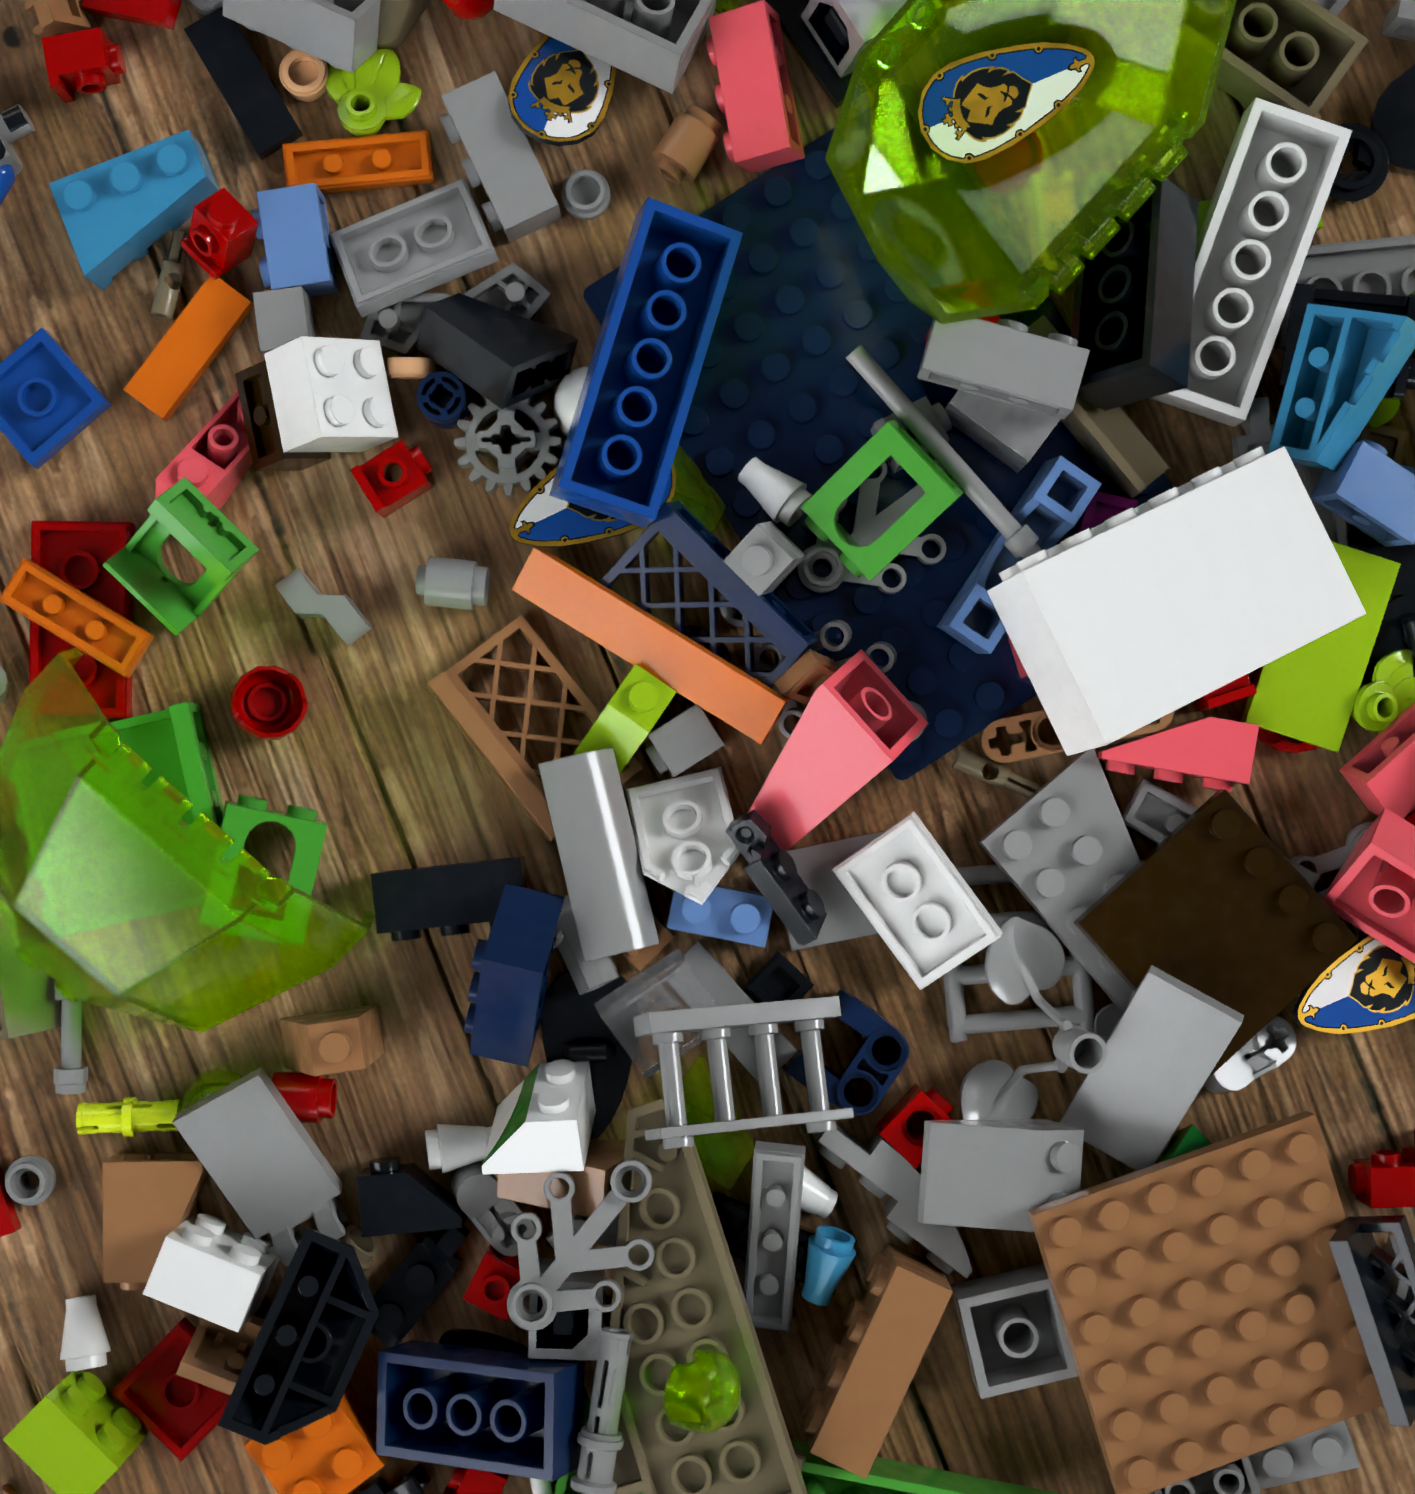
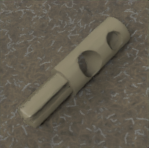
[151,230,189,320]
[952,747,1039,798]

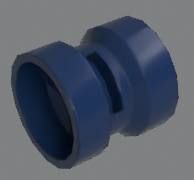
[417,372,472,429]

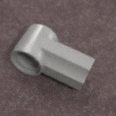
[554,894,620,995]

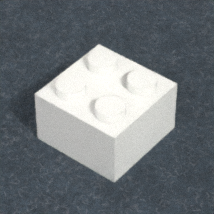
[264,336,399,452]
[143,1214,279,1332]

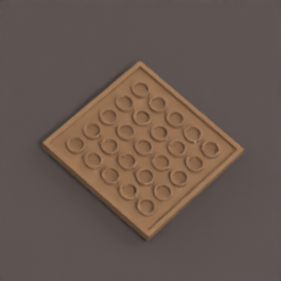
[1028,1111,1383,1494]

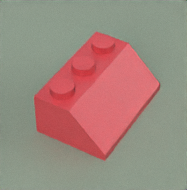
[1322,808,1415,963]

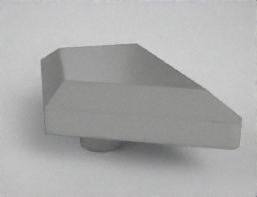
[463,262,552,320]
[359,293,450,356]

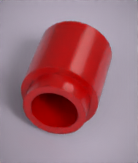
[271,1072,337,1123]

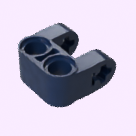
[785,988,909,1115]

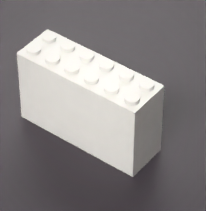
[987,446,1367,756]

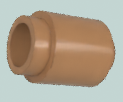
[653,105,722,184]

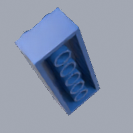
[549,197,743,528]

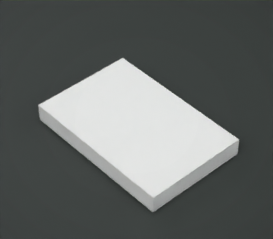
[832,811,1003,990]

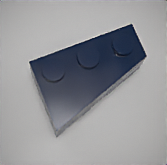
[464,884,565,1067]

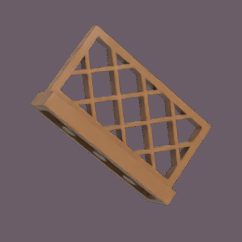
[427,614,643,843]

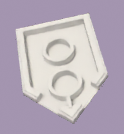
[625,767,741,905]

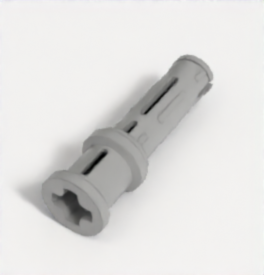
[570,1327,634,1494]

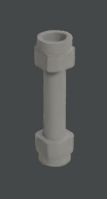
[54,973,89,1094]

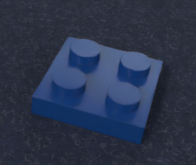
[0,328,112,469]

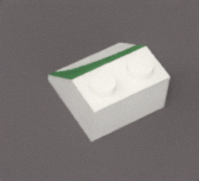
[481,1059,596,1175]

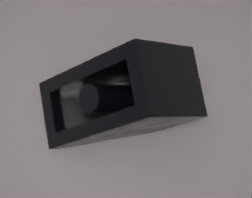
[356,1157,468,1237]

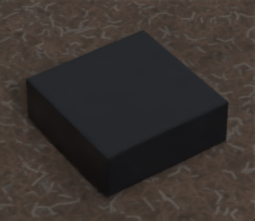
[744,950,814,1002]

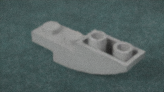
[816,1124,973,1278]
[1154,1420,1360,1494]

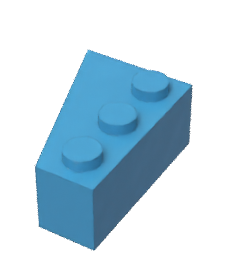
[48,129,219,290]
[1268,303,1415,472]

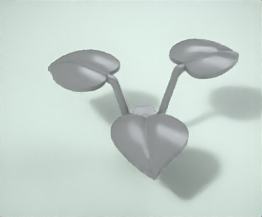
[959,916,1122,1120]

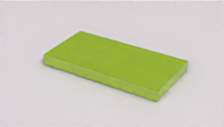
[1240,541,1401,752]

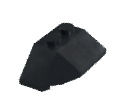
[218,1227,379,1445]

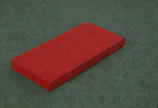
[28,521,135,719]

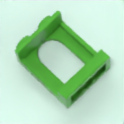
[800,419,965,581]
[102,477,259,636]
[199,794,327,942]

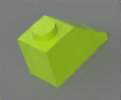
[573,663,677,774]

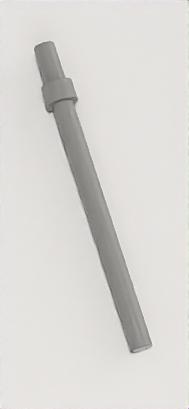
[846,345,1042,559]

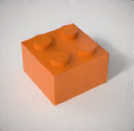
[243,1385,389,1494]

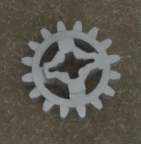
[454,397,563,498]

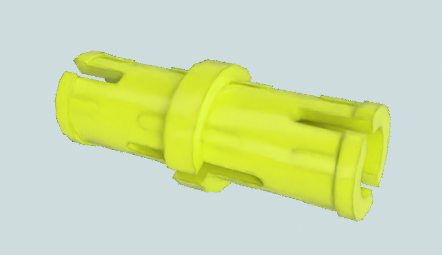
[76,1097,183,1137]

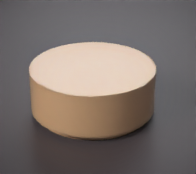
[279,49,329,102]
[387,357,437,380]

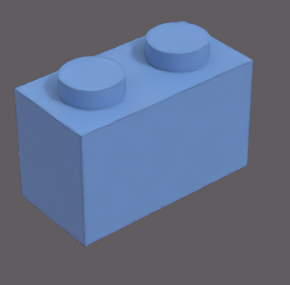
[252,183,339,297]
[1310,440,1415,547]
[667,884,773,948]

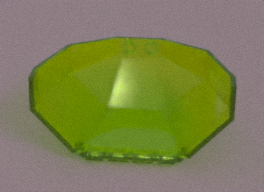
[825,0,1236,324]
[0,648,375,1033]

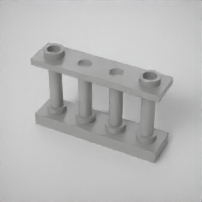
[633,996,854,1149]

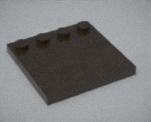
[1073,789,1358,1075]

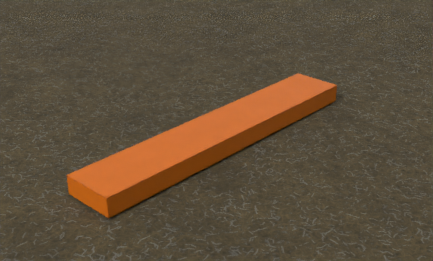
[512,547,790,744]

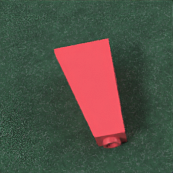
[748,649,929,851]

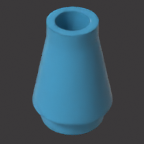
[801,1225,856,1306]

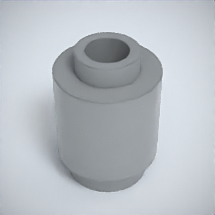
[416,556,490,610]

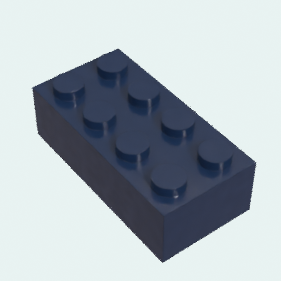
[376,1340,585,1481]

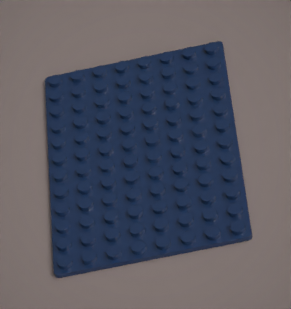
[583,84,1173,780]

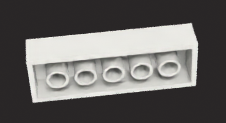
[1151,97,1353,427]

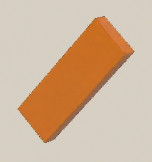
[282,130,435,194]
[123,276,254,422]
[0,558,155,678]

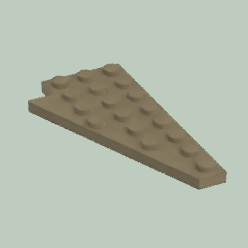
[610,1098,808,1494]

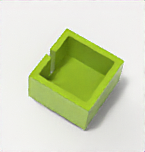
[2,1370,147,1494]

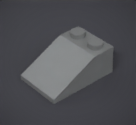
[917,1119,1084,1232]

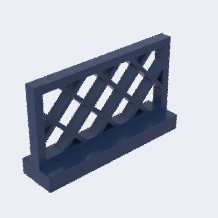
[599,501,820,688]

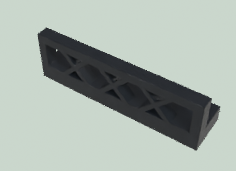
[1328,1215,1415,1427]

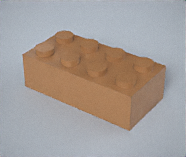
[801,1242,953,1479]

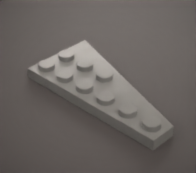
[978,749,1140,1013]

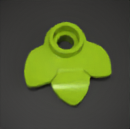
[326,49,422,137]
[1351,649,1415,734]

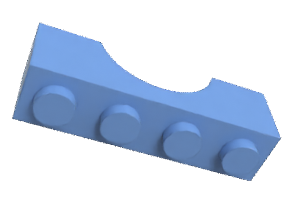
[936,455,1102,654]

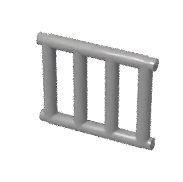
[943,864,1095,1043]

